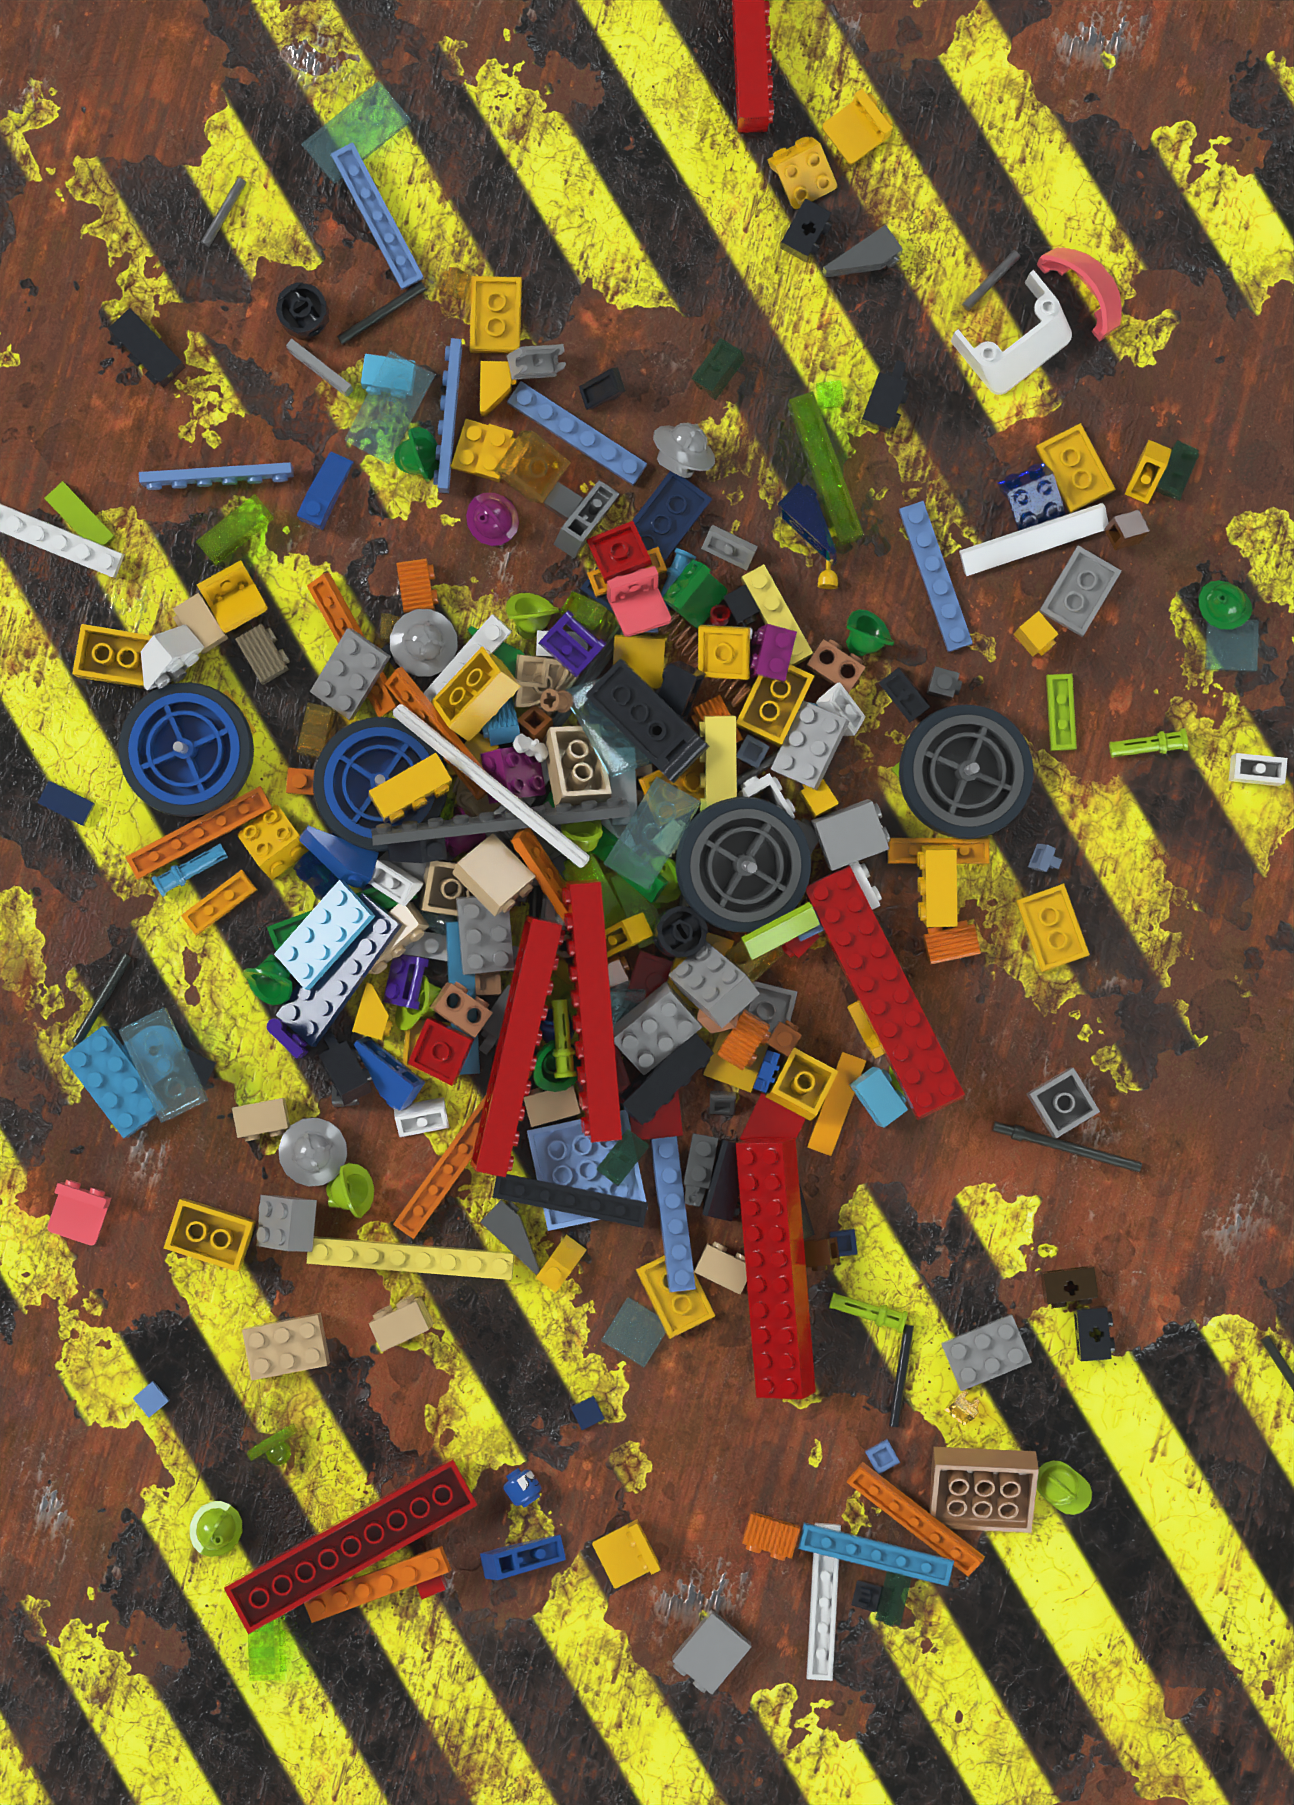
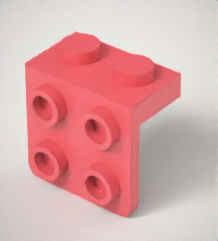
[607,566,671,637]
[47,1179,111,1245]

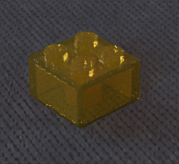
[494,430,571,503]

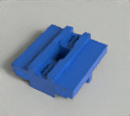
[753,1050,780,1093]

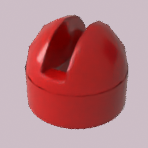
[710,605,730,626]

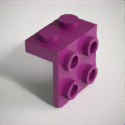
[750,624,797,682]
[480,747,546,804]

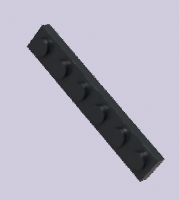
[492,1174,648,1228]

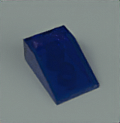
[778,482,837,566]

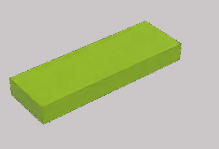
[44,481,115,546]
[1046,674,1077,751]
[741,902,820,960]

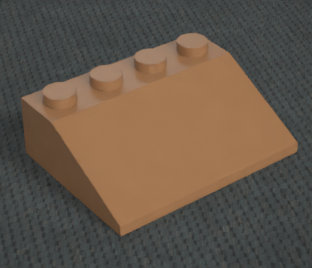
[929,1447,1039,1533]

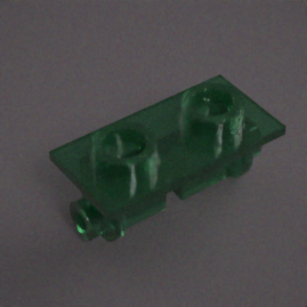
[875,1571,912,1626]

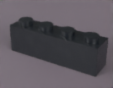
[619,1033,714,1125]

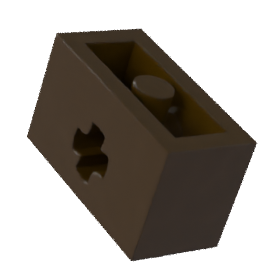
[1040,1265,1099,1308]

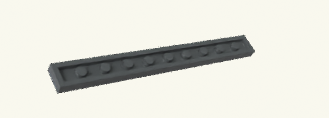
[371,797,630,846]

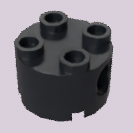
[276,282,329,340]
[651,906,708,958]

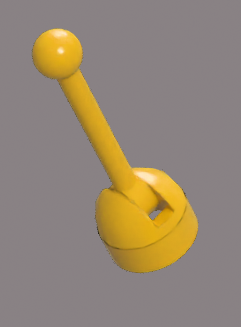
[818,528,838,589]

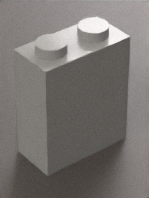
[811,799,890,871]
[672,1609,752,1694]

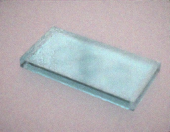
[302,81,411,184]
[344,350,436,464]
[566,678,652,777]
[604,777,701,890]
[119,1008,208,1123]

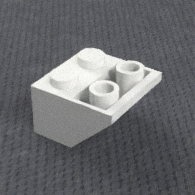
[141,624,204,690]

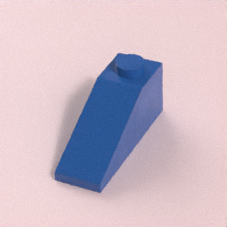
[297,451,354,530]
[299,825,379,889]
[354,1036,425,1111]
[480,1534,566,1580]

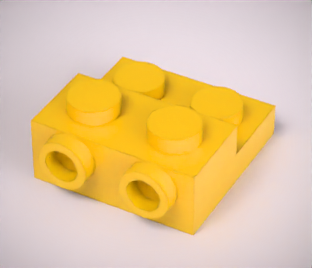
[451,419,517,483]

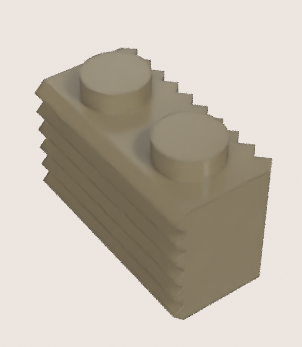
[235,624,290,685]

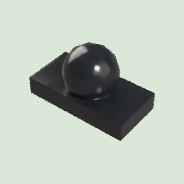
[579,367,625,410]

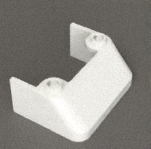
[950,270,1072,395]

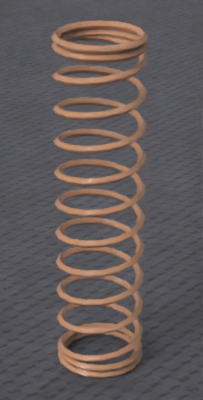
[658,612,752,707]

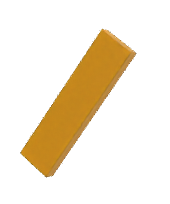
[887,838,989,864]
[807,1052,866,1156]

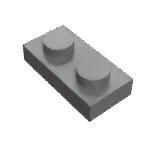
[701,525,758,571]

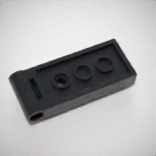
[585,658,710,783]

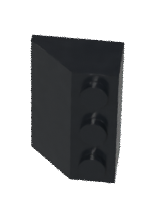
[702,1139,741,1222]

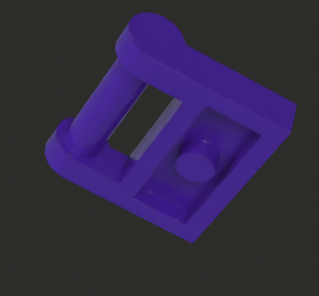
[538,610,606,677]
[383,954,429,1010]
[266,1019,309,1059]

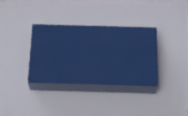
[37,781,95,826]

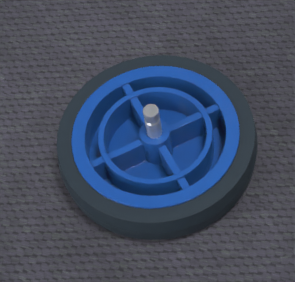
[119,683,254,817]
[313,717,448,851]

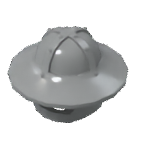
[653,423,715,478]
[390,609,457,677]
[278,1118,347,1186]

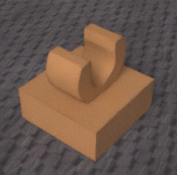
[475,971,501,997]

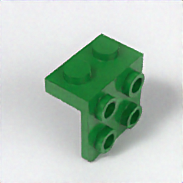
[662,559,728,628]

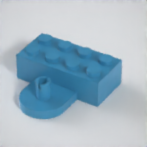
[62,1025,184,1138]

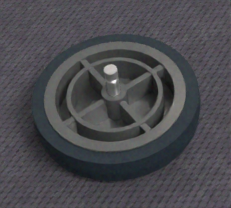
[899,705,1034,839]
[676,797,811,932]

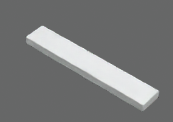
[959,503,1109,576]
[806,1523,841,1681]

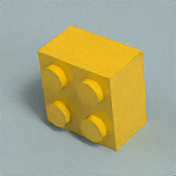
[766,1048,838,1121]

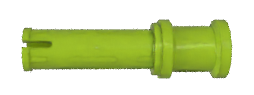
[1109,728,1188,758]
[551,999,577,1078]
[829,1292,908,1334]

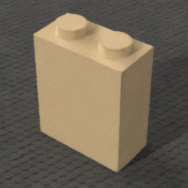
[452,833,536,916]

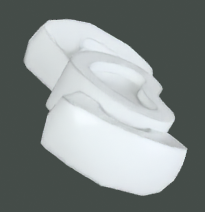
[513,734,549,762]

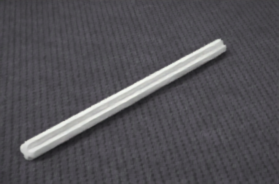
[393,704,589,868]

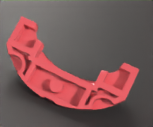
[1037,247,1122,342]

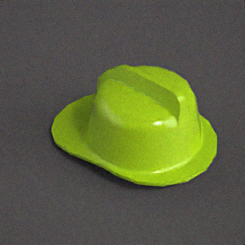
[561,820,603,852]
[395,975,442,1031]
[1037,1461,1092,1515]

